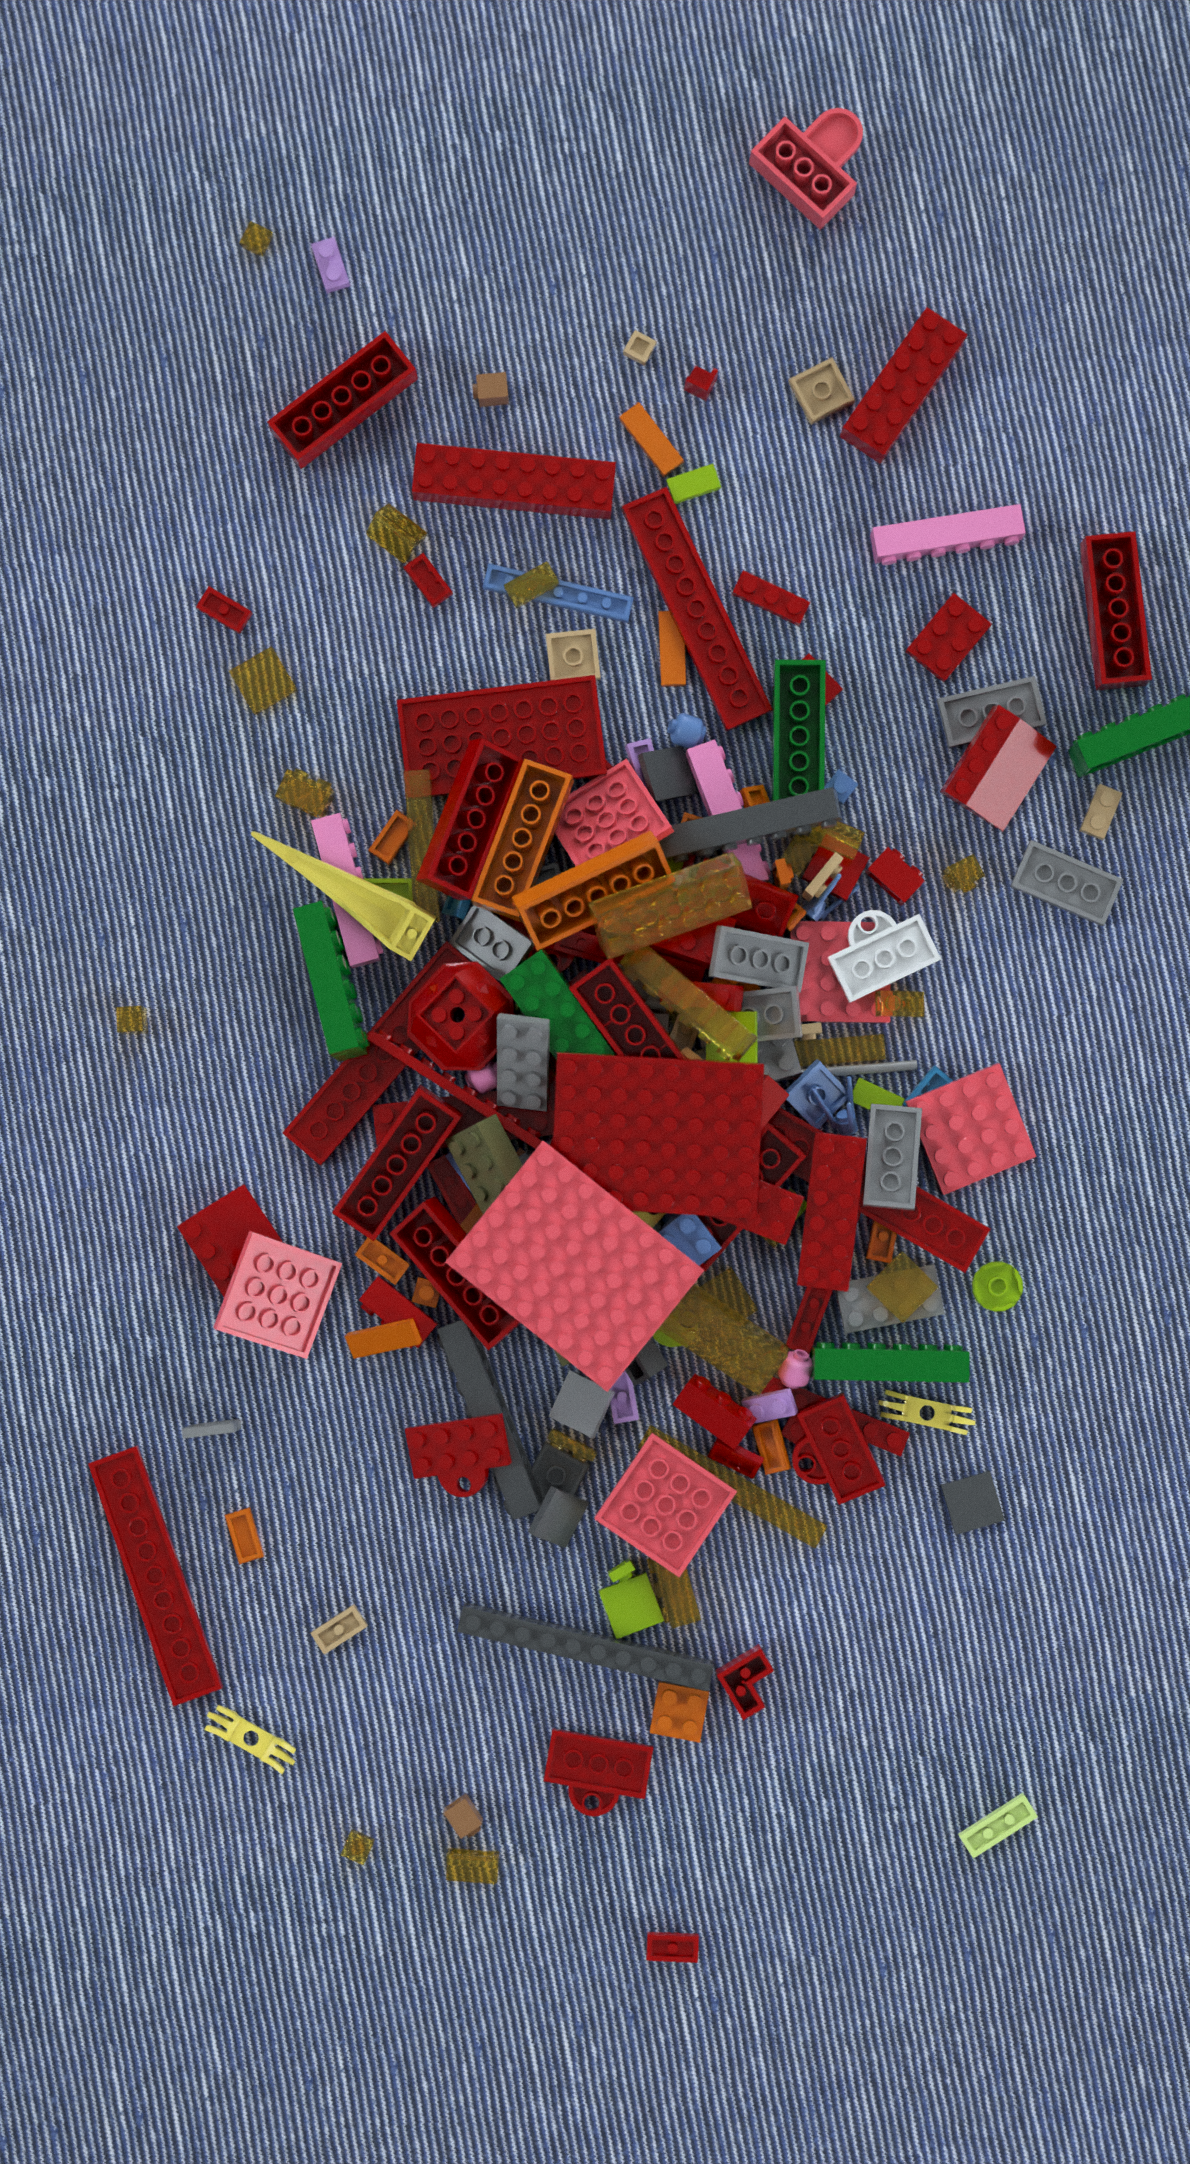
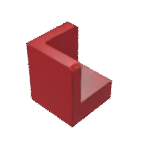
[684,365,718,401]

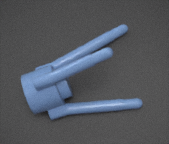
[802,874,860,922]
[811,1076,858,1136]

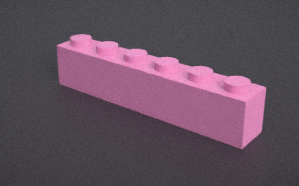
[870,504,1026,565]
[686,740,771,883]
[311,813,384,968]

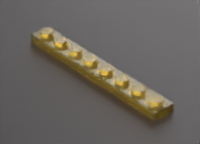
[637,1425,828,1548]

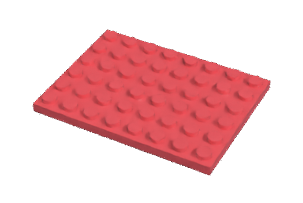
[445,1141,704,1392]

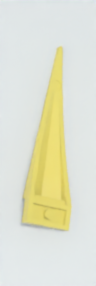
[251,831,437,961]

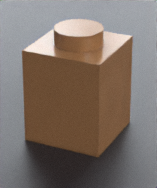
[472,372,509,407]
[443,1793,483,1839]

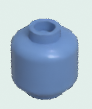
[667,713,706,749]

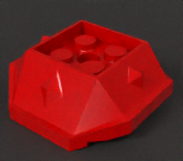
[407,961,515,1071]

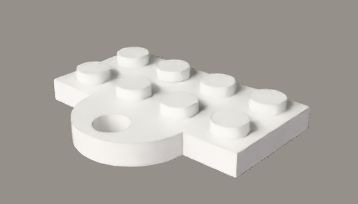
[827,910,941,1003]

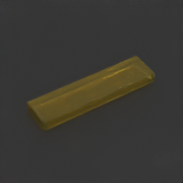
[793,1034,886,1067]

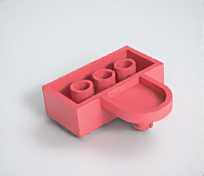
[749,108,863,230]

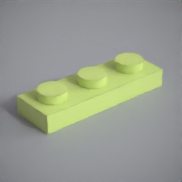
[958,1793,1038,1859]

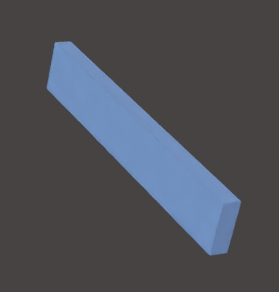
[483,563,634,623]

